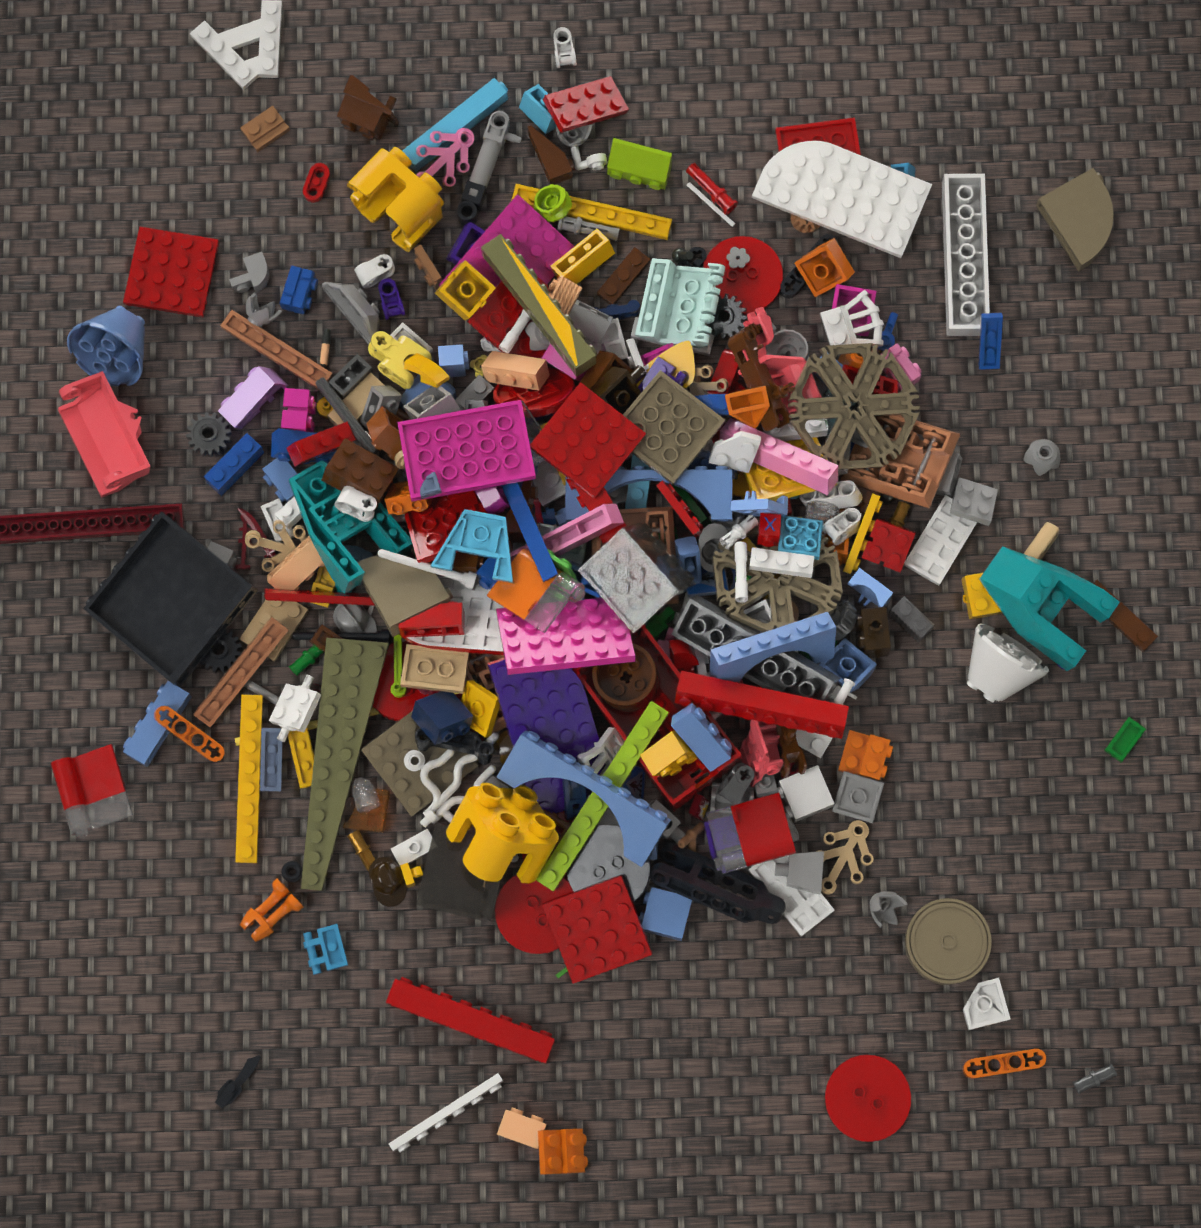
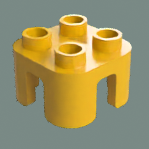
[347,147,444,252]
[446,783,559,883]

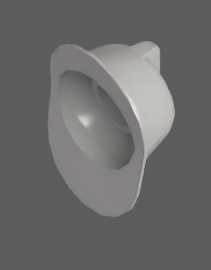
[698,523,728,572]
[333,604,377,633]

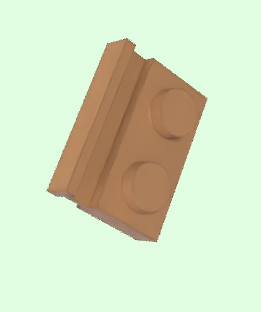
[240,106,290,153]
[414,245,442,291]

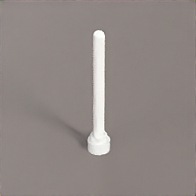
[378,549,477,589]

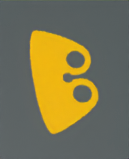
[637,341,695,388]

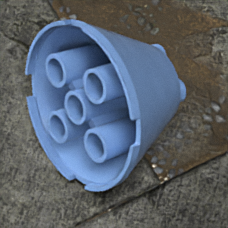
[67,306,145,387]

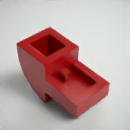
[669,639,699,674]

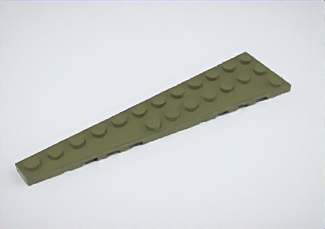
[301,638,389,891]

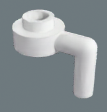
[571,146,607,171]

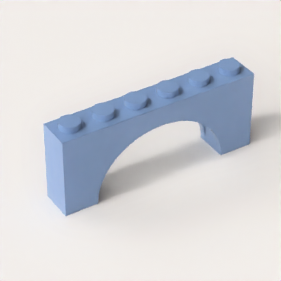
[710,612,836,683]

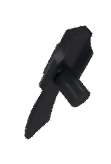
[215,1055,261,1109]

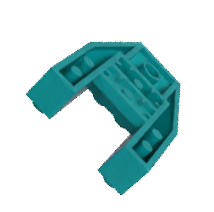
[289,460,413,594]
[979,547,1120,671]

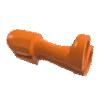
[240,878,304,942]

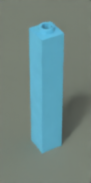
[402,78,508,172]

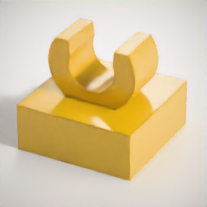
[400,863,423,888]

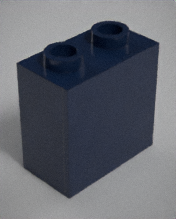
[411,691,473,745]

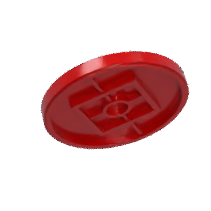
[703,236,783,315]
[493,368,575,418]
[373,641,440,721]
[495,870,574,954]
[825,1055,911,1142]

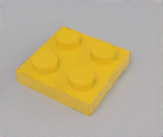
[461,680,500,738]

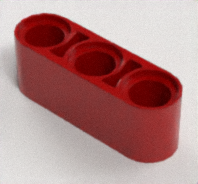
[707,348,740,394]

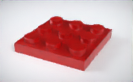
[656,480,704,541]

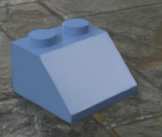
[819,638,877,693]

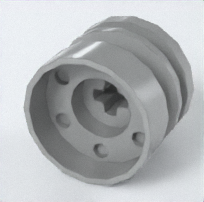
[766,330,809,361]

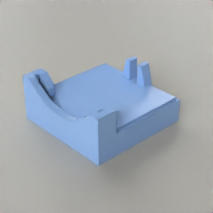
[731,491,788,517]
[848,568,893,608]

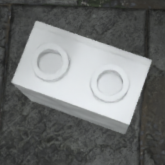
[777,765,834,823]

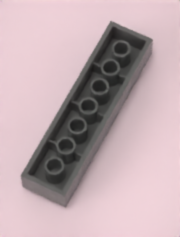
[672,595,841,702]

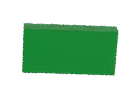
[1104,717,1146,763]

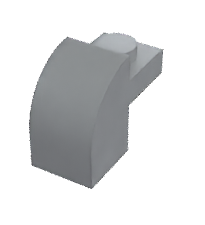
[229,252,269,293]

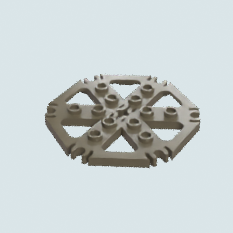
[788,343,920,470]
[712,516,843,632]

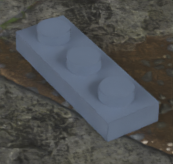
[260,728,282,791]

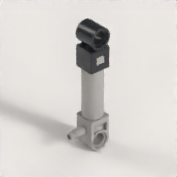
[457,111,522,226]

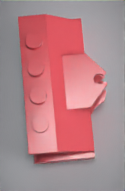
[58,371,151,498]

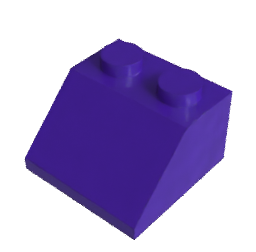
[446,222,485,265]

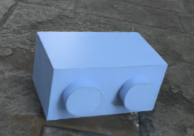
[438,344,469,377]

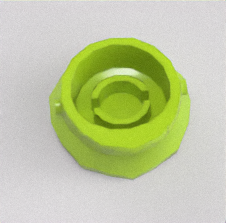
[534,184,572,222]

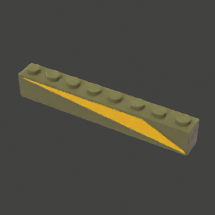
[481,234,597,377]

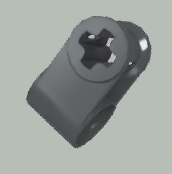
[717,763,754,805]

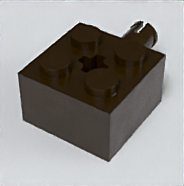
[590,365,647,415]
[855,607,891,658]

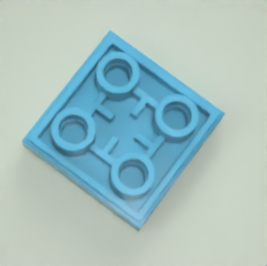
[778,516,823,560]

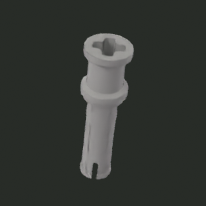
[557,216,620,241]

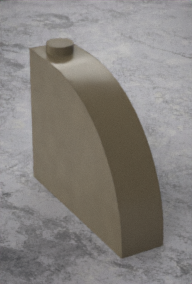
[1036,168,1113,271]
[357,556,453,637]

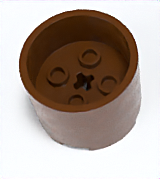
[592,643,660,712]

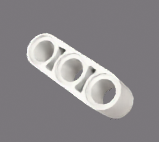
[799,480,863,512]

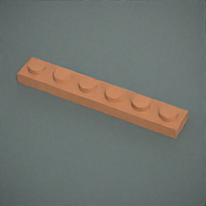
[220,310,333,390]
[193,616,288,727]

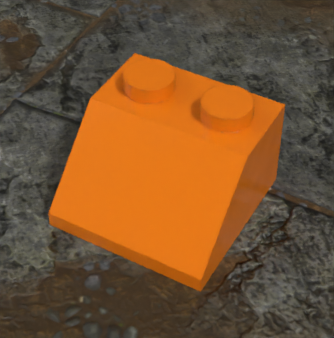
[794,238,855,297]

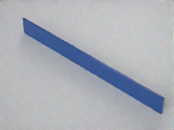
[501,482,558,582]

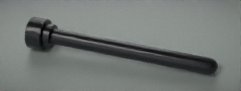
[291,629,391,645]

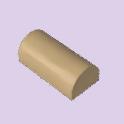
[1024,522,1059,560]

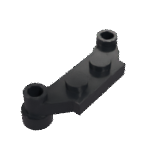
[415,728,494,765]

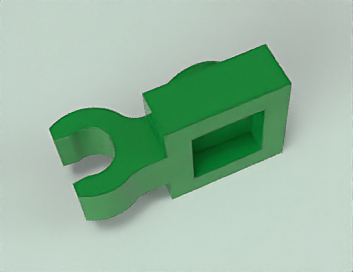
[646,607,675,640]

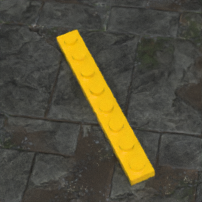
[235,695,263,863]

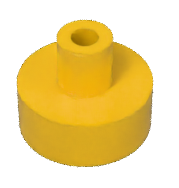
[317,397,333,419]

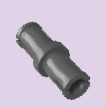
[1072,1063,1117,1094]

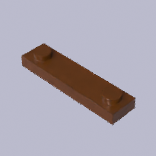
[1093,580,1158,652]

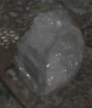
[805,501,839,525]
[352,777,380,813]

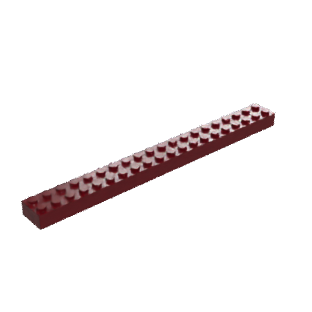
[0,503,184,544]

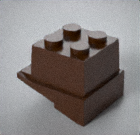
[337,75,399,141]

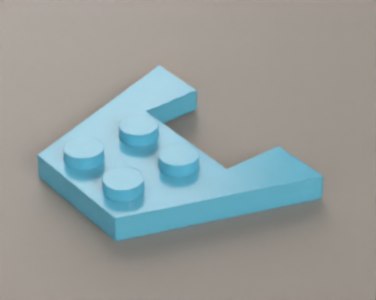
[431,509,514,584]

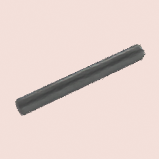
[316,377,379,454]

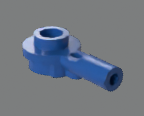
[877,312,898,351]

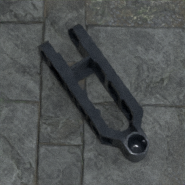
[650,842,786,924]

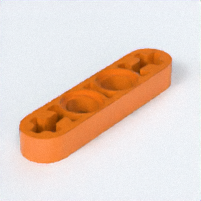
[154,706,224,762]
[963,1049,1046,1079]

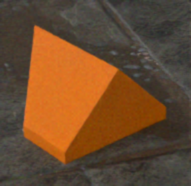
[725,386,770,429]

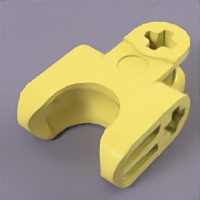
[368,331,432,389]

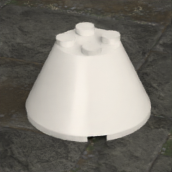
[967,624,1049,702]

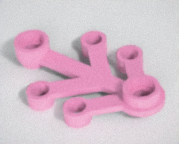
[416,128,474,187]

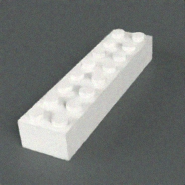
[942,174,990,336]

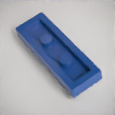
[978,313,1003,370]

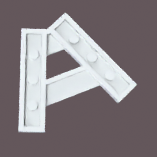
[190,0,282,90]

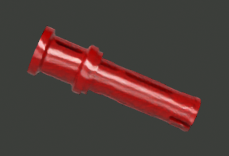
[686,163,738,215]

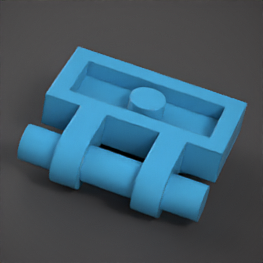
[303,924,349,975]

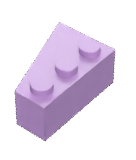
[218,366,289,429]

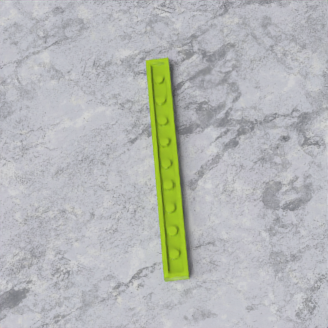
[536,701,670,891]

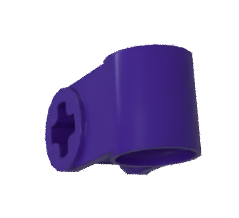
[378,278,405,320]

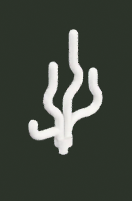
[420,732,499,828]

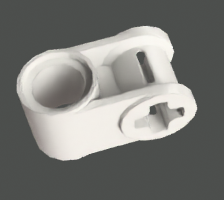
[554,27,577,68]
[354,254,395,288]
[335,486,377,522]
[822,508,861,545]

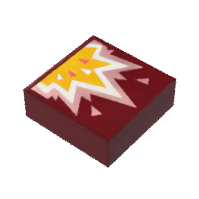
[689,794,710,821]

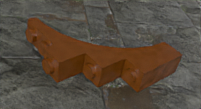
[428,480,540,578]

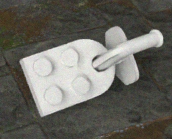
[796,679,857,758]

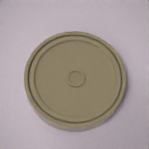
[905,898,992,985]

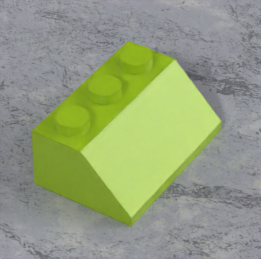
[607,138,672,190]

